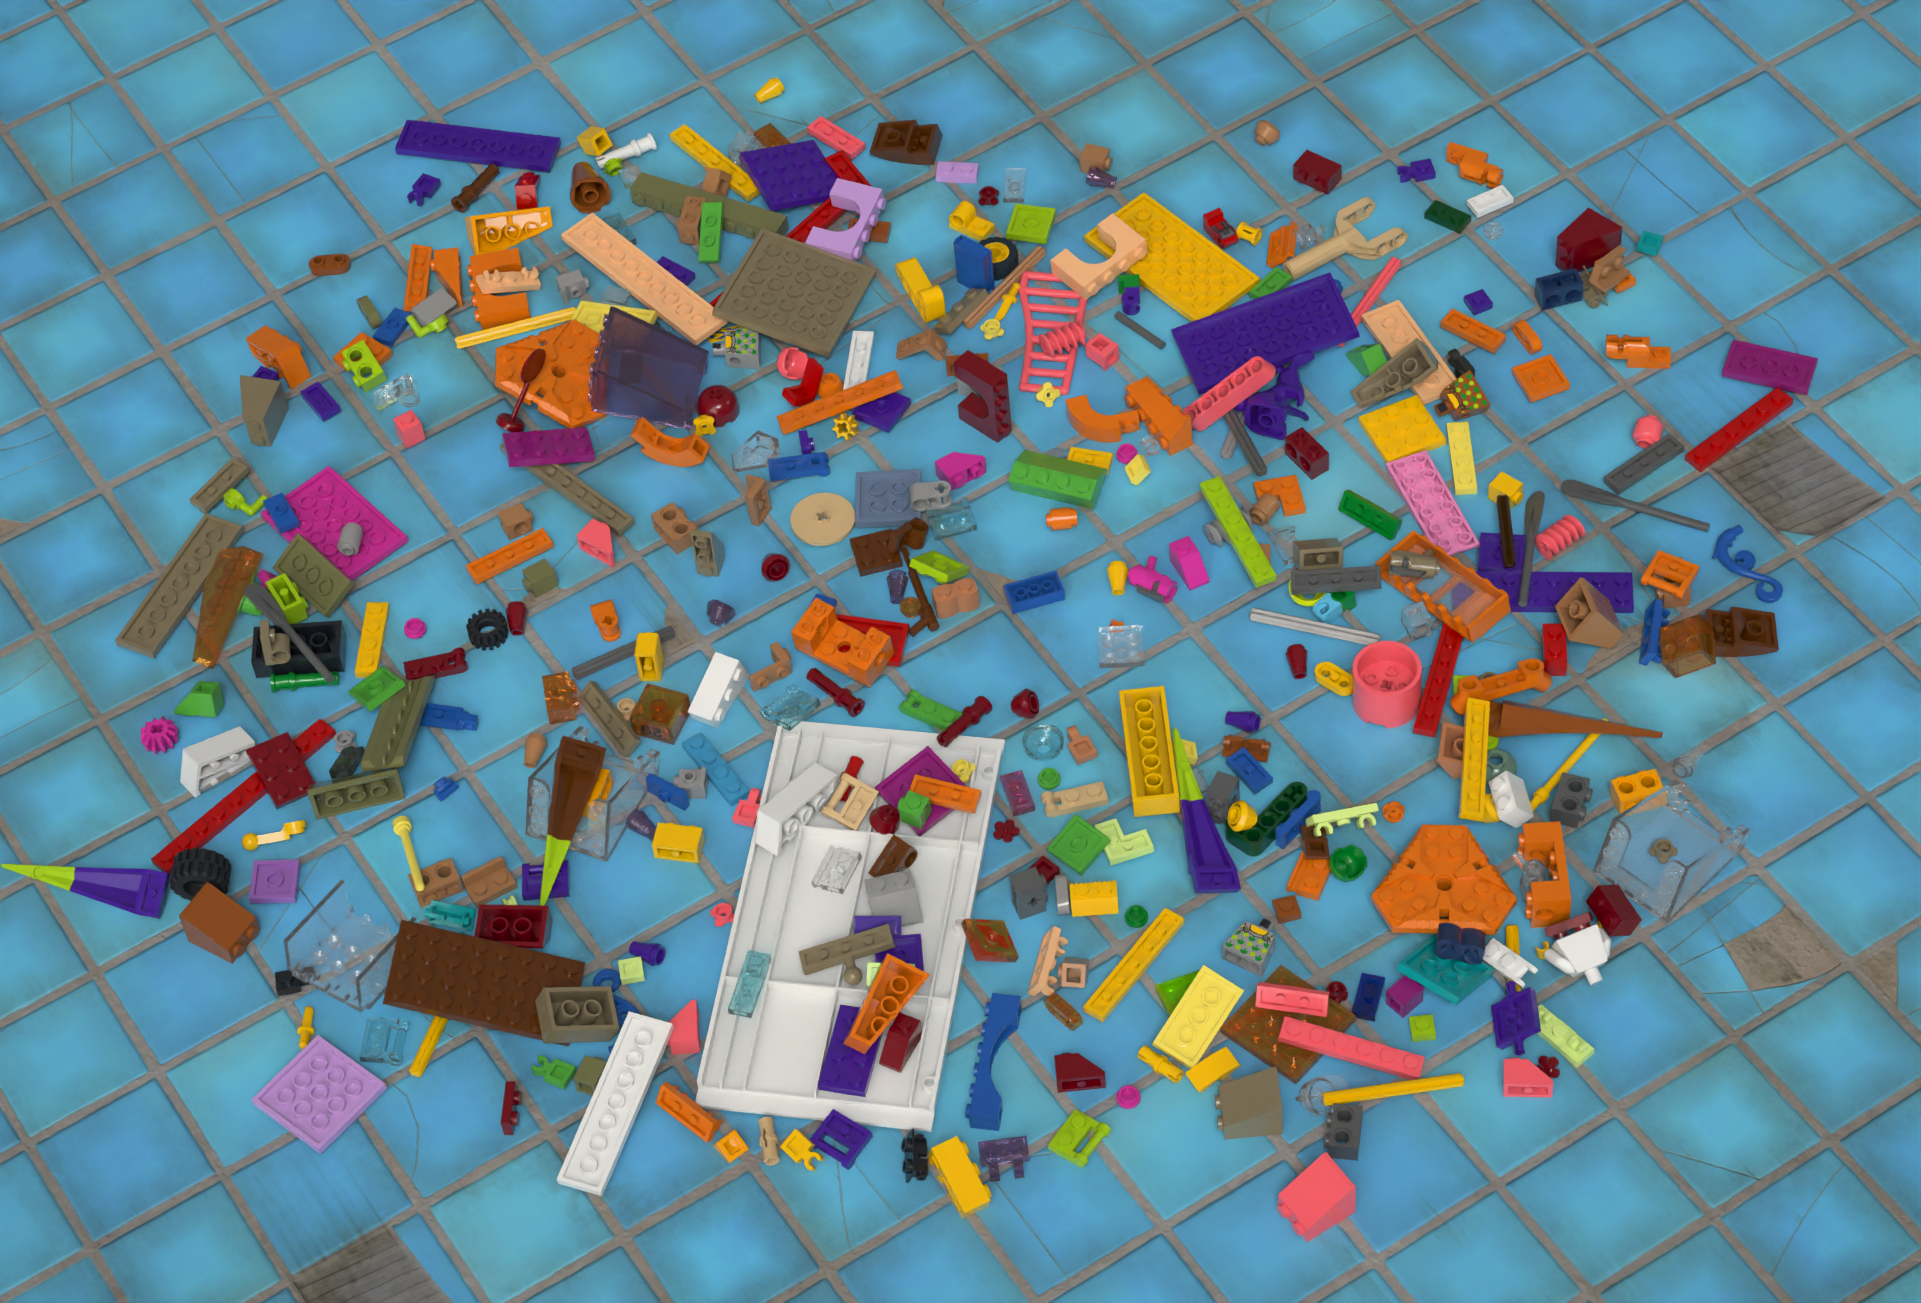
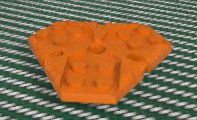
[495,319,608,428]
[1371,824,1517,935]

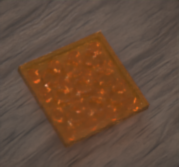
[1221,965,1356,1084]

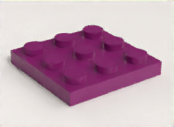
[875,746,967,836]

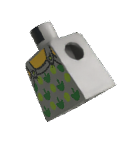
[712,327,761,369]
[1222,919,1275,977]

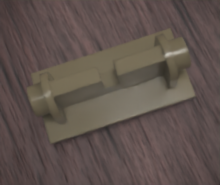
[1579,265,1608,308]

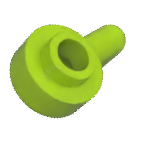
[405,314,449,338]
[223,488,268,516]

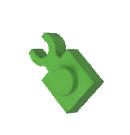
[531,1056,577,1090]

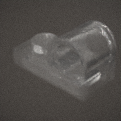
[373,373,420,412]

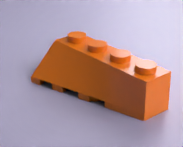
[1124,376,1192,456]
[843,953,930,1054]

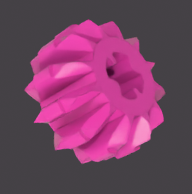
[140,716,179,755]

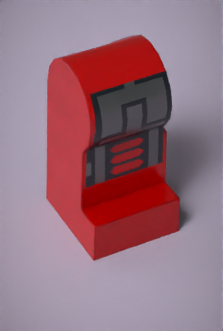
[1203,208,1238,249]

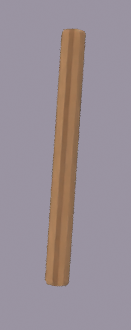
[963,245,1046,330]

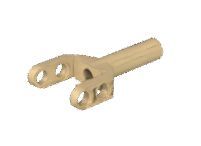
[1283,197,1408,281]

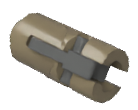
[1388,549,1440,579]

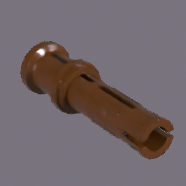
[451,164,500,213]

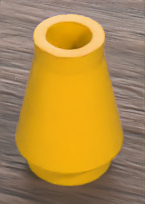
[754,77,785,104]
[1107,561,1129,595]

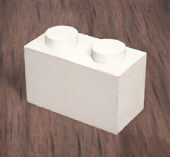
[1488,771,1534,828]

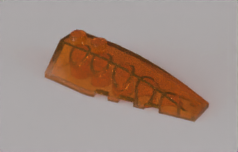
[192,546,264,669]

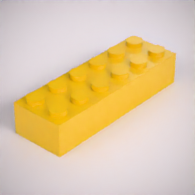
[1119,686,1180,817]

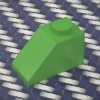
[1345,343,1387,376]

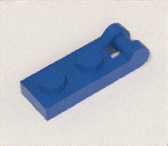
[768,452,830,481]
[1275,790,1321,850]

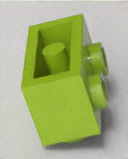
[265,573,308,624]

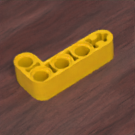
[895,257,946,323]

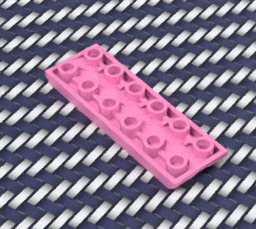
[1386,450,1480,556]

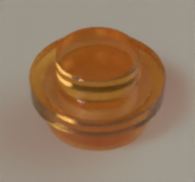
[900,597,922,618]

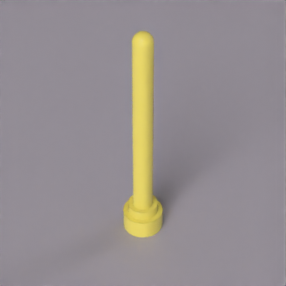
[392,816,425,892]

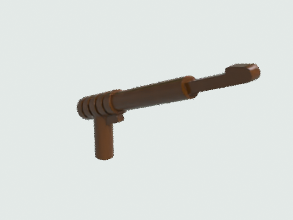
[901,547,939,637]

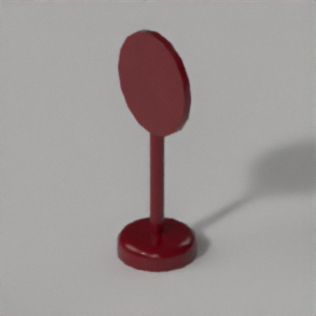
[496,348,546,432]

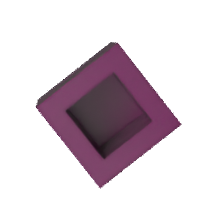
[1386,975,1424,1018]

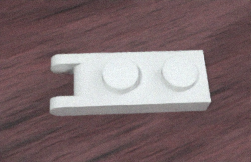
[1482,938,1538,989]

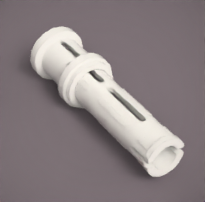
[595,133,657,170]

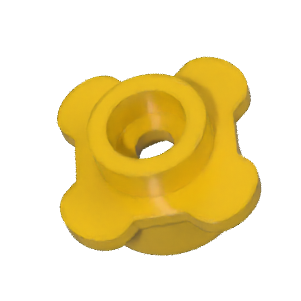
[693,415,716,436]

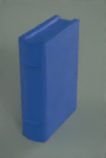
[953,235,995,293]

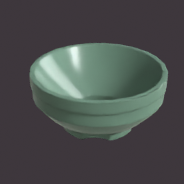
[1486,749,1517,786]

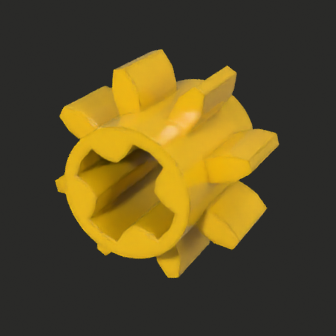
[832,413,860,440]

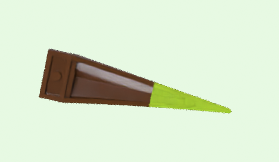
[539,736,606,906]

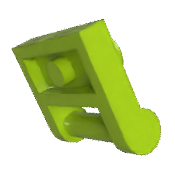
[1048,1109,1112,1168]

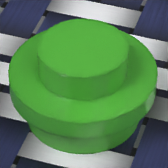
[1038,768,1061,790]

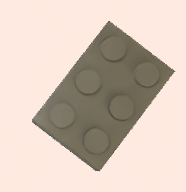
[535,986,619,1043]

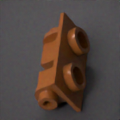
[1222,734,1271,762]

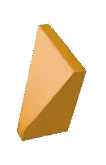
[713,1129,749,1163]

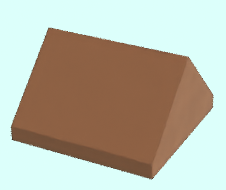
[1437,722,1464,779]

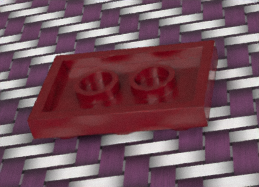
[246,732,315,809]

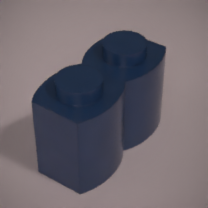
[1434,923,1486,965]

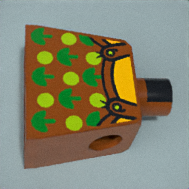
[1434,370,1491,421]

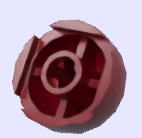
[696,385,740,427]

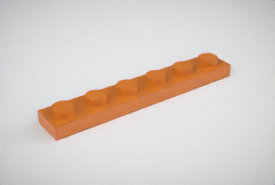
[776,370,903,435]

